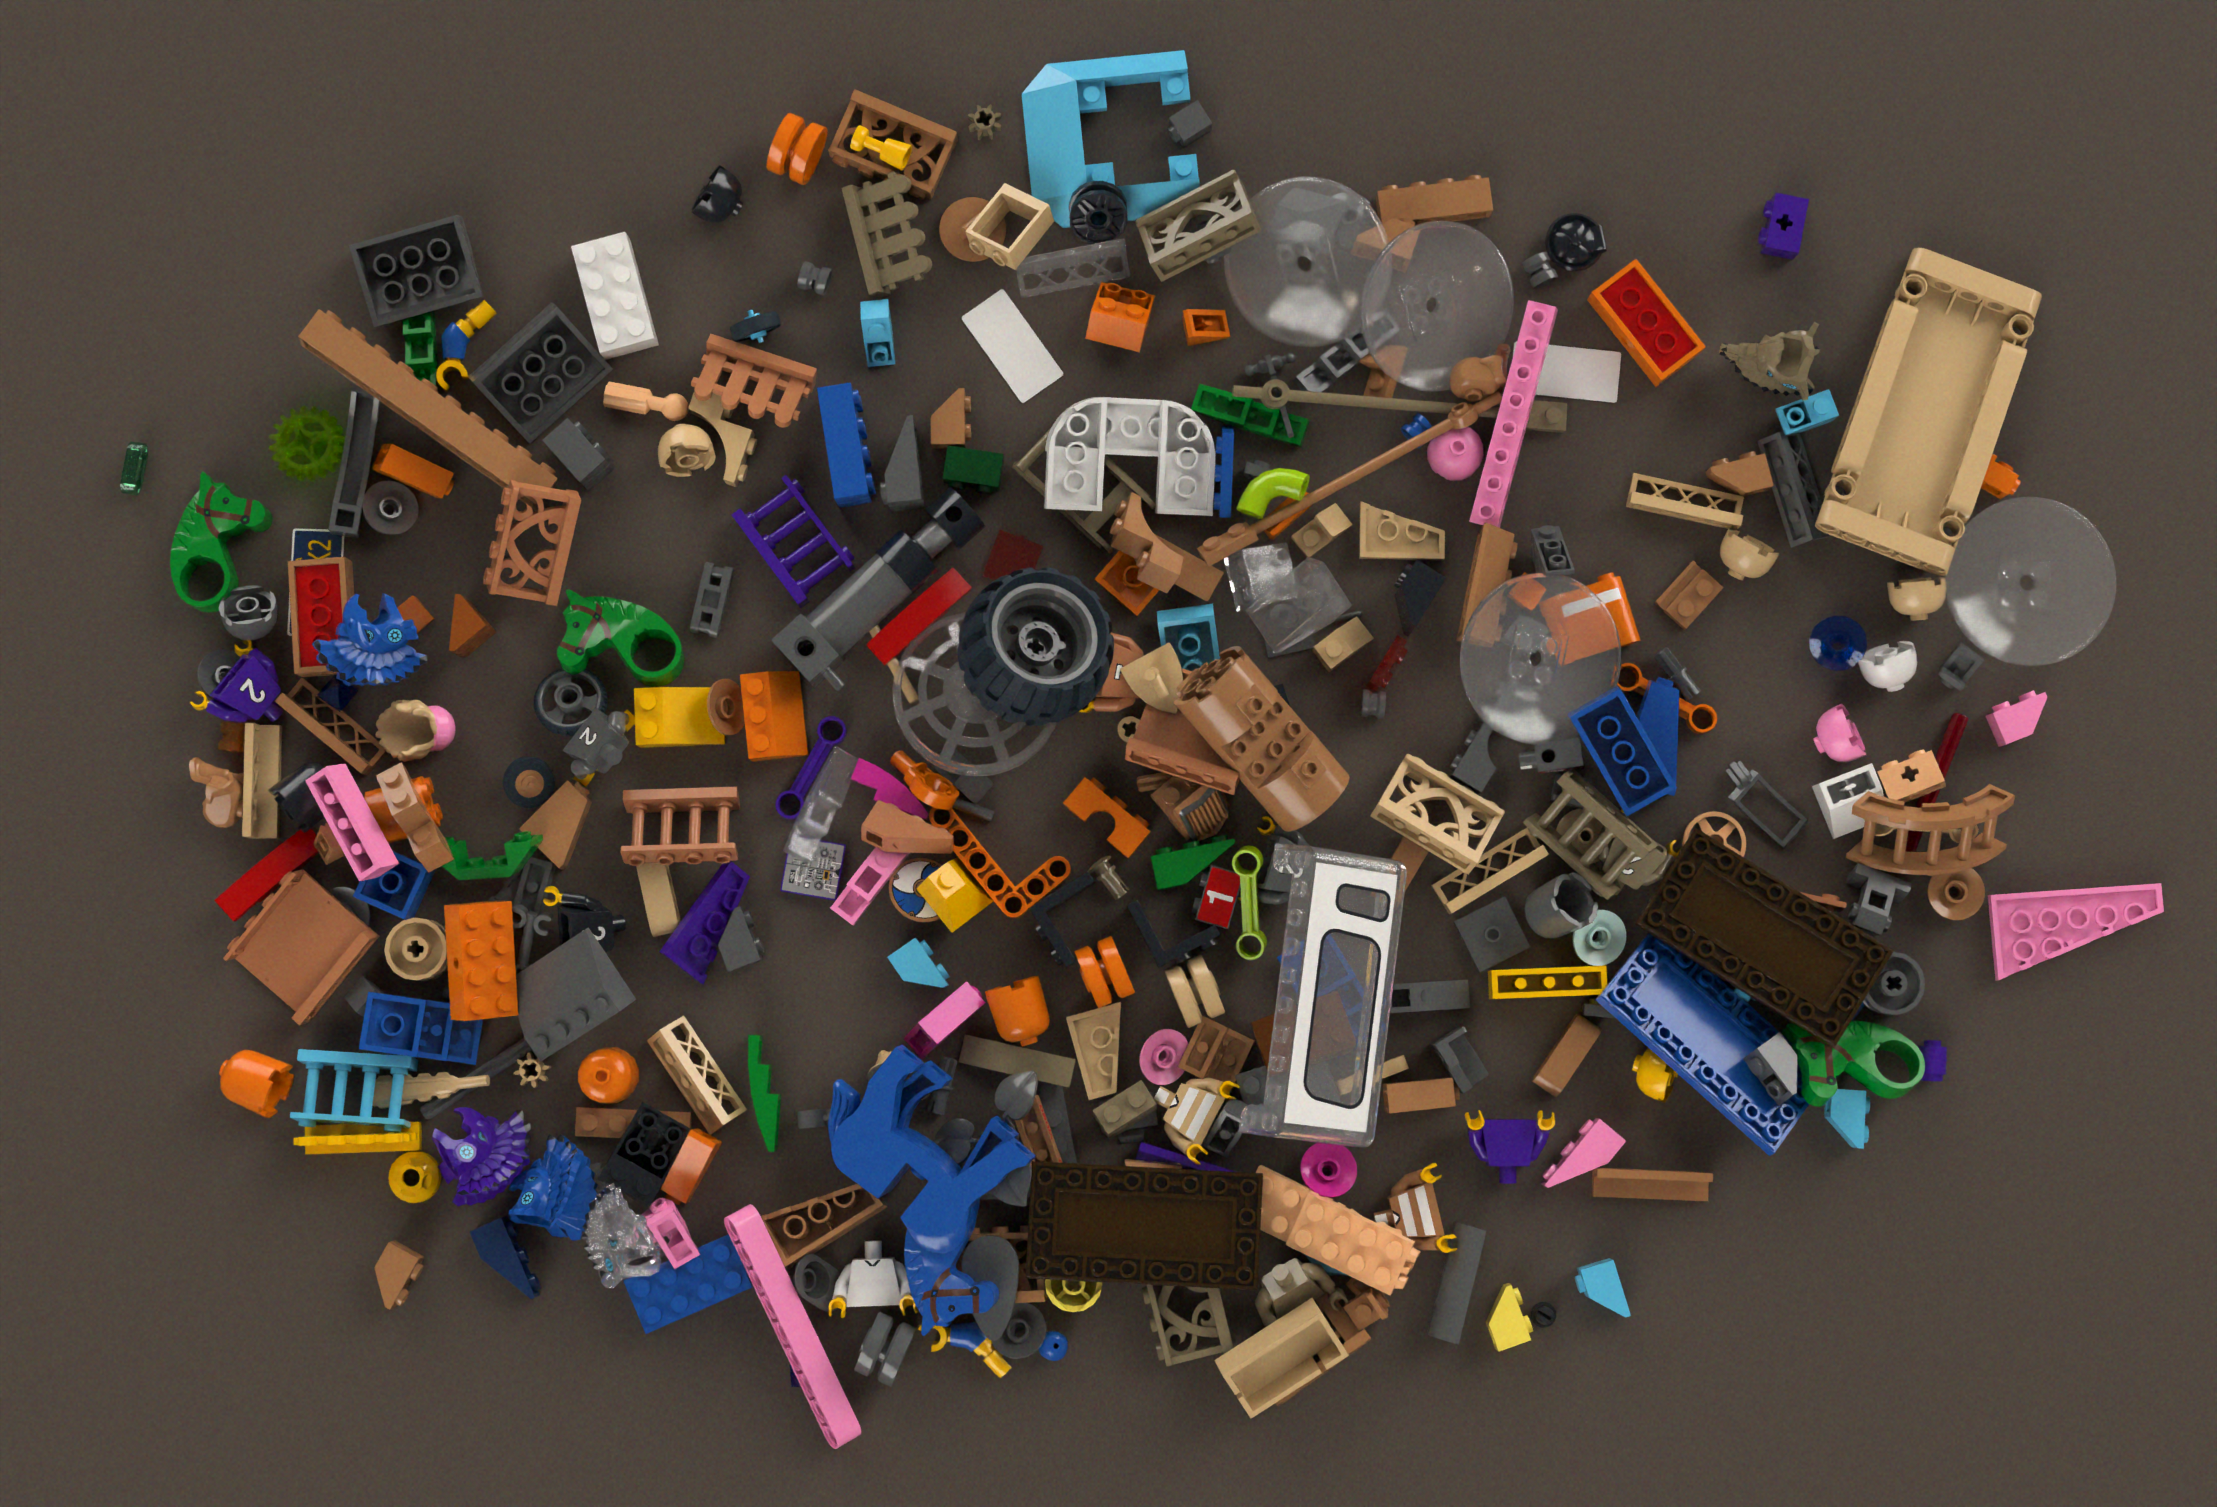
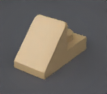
[1291,503,1353,559]

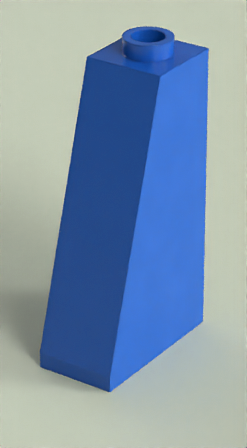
[1637,677,1679,796]

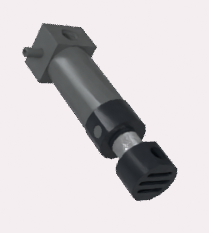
[772,487,986,691]

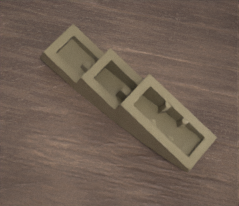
[959,1034,1076,1087]

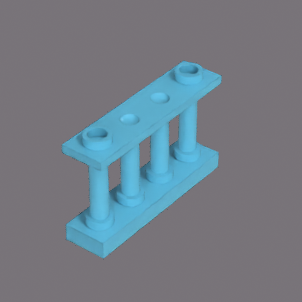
[290,1049,418,1133]

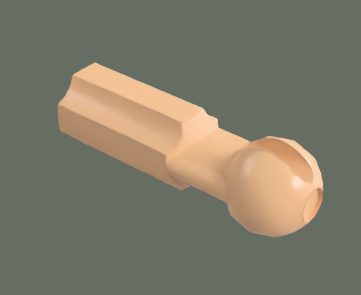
[603,382,689,421]

